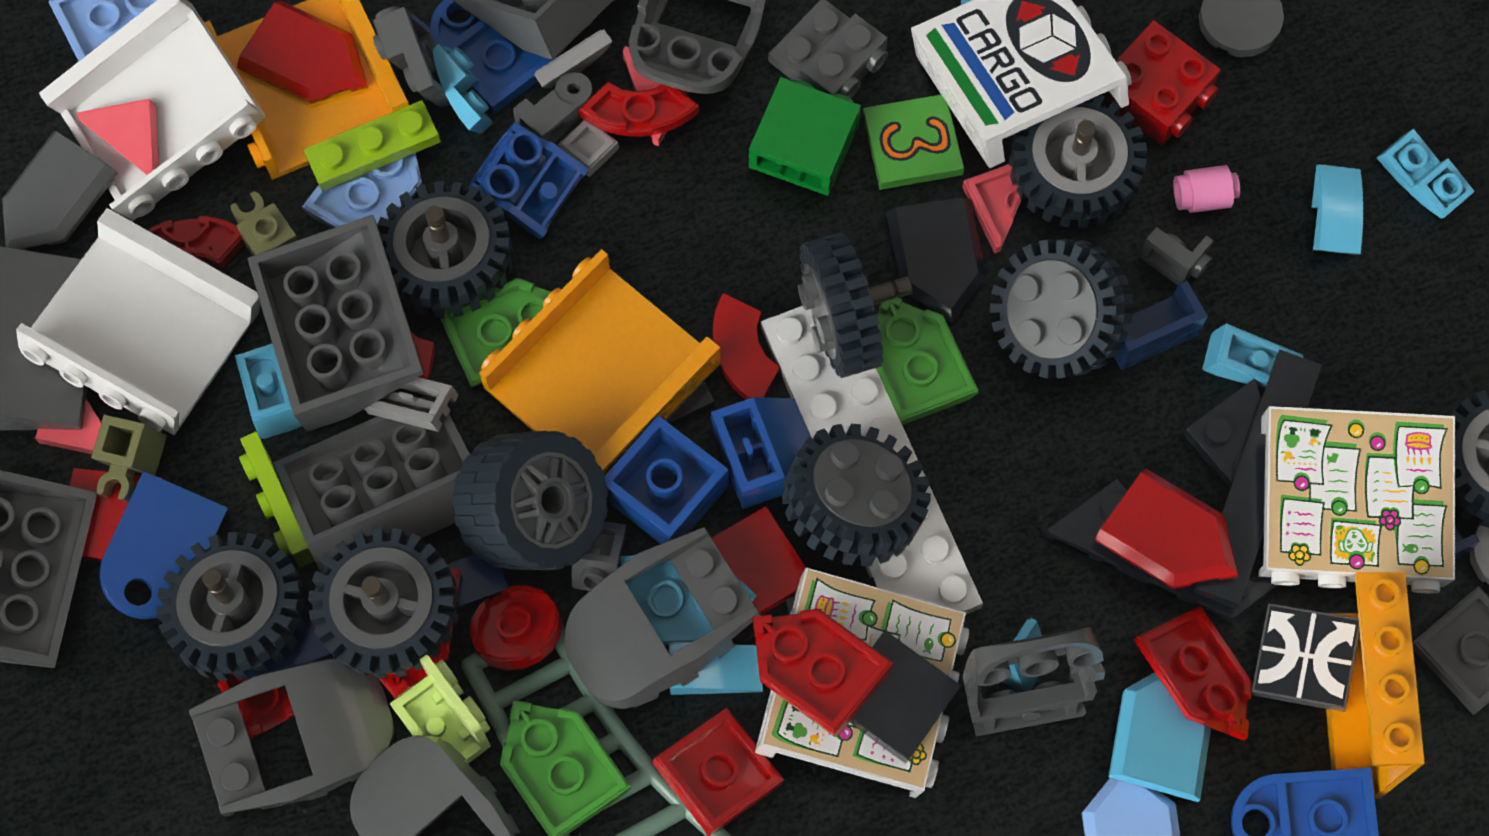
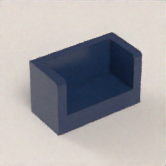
[1114,280,1208,370]

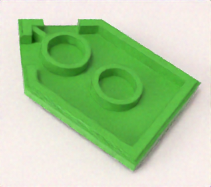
[440,278,551,388]
[876,297,979,425]
[500,700,631,836]

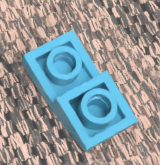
[433,44,493,134]
[1377,129,1475,219]
[1312,164,1363,255]

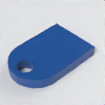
[430,0,557,115]
[100,471,227,619]
[1231,768,1379,836]

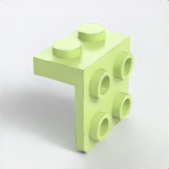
[390,654,491,764]

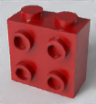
[1100,20,1221,146]

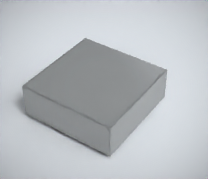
[558,120,619,177]

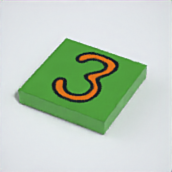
[862,95,964,190]

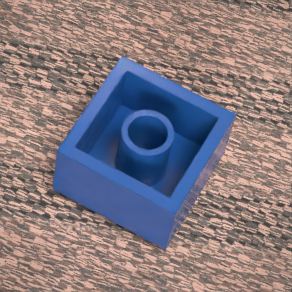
[604,415,729,544]

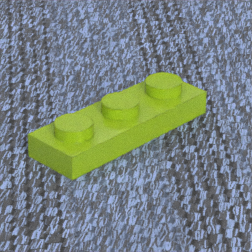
[303,100,441,192]
[239,431,315,568]

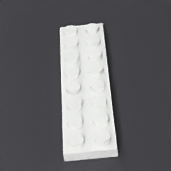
[760,306,983,614]

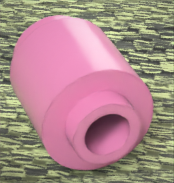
[1173,165,1240,213]

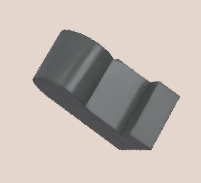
[513,72,593,144]

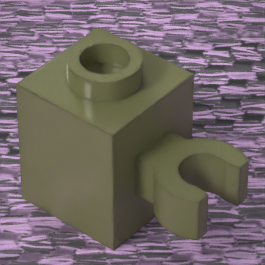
[231,191,298,256]
[91,415,167,503]

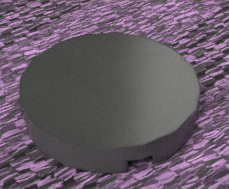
[1198,0,1284,57]

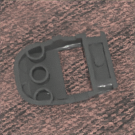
[629,0,766,94]
[565,528,760,709]
[963,627,1105,737]
[189,657,394,816]
[350,735,520,836]

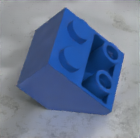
[711,397,810,509]

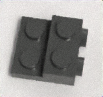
[768,0,888,99]
[373,6,451,109]

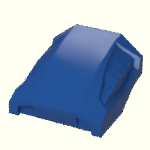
[465,122,589,239]

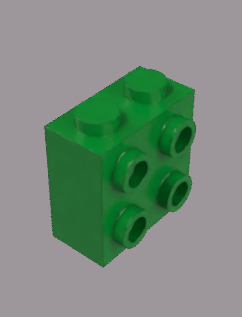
[749,77,861,196]

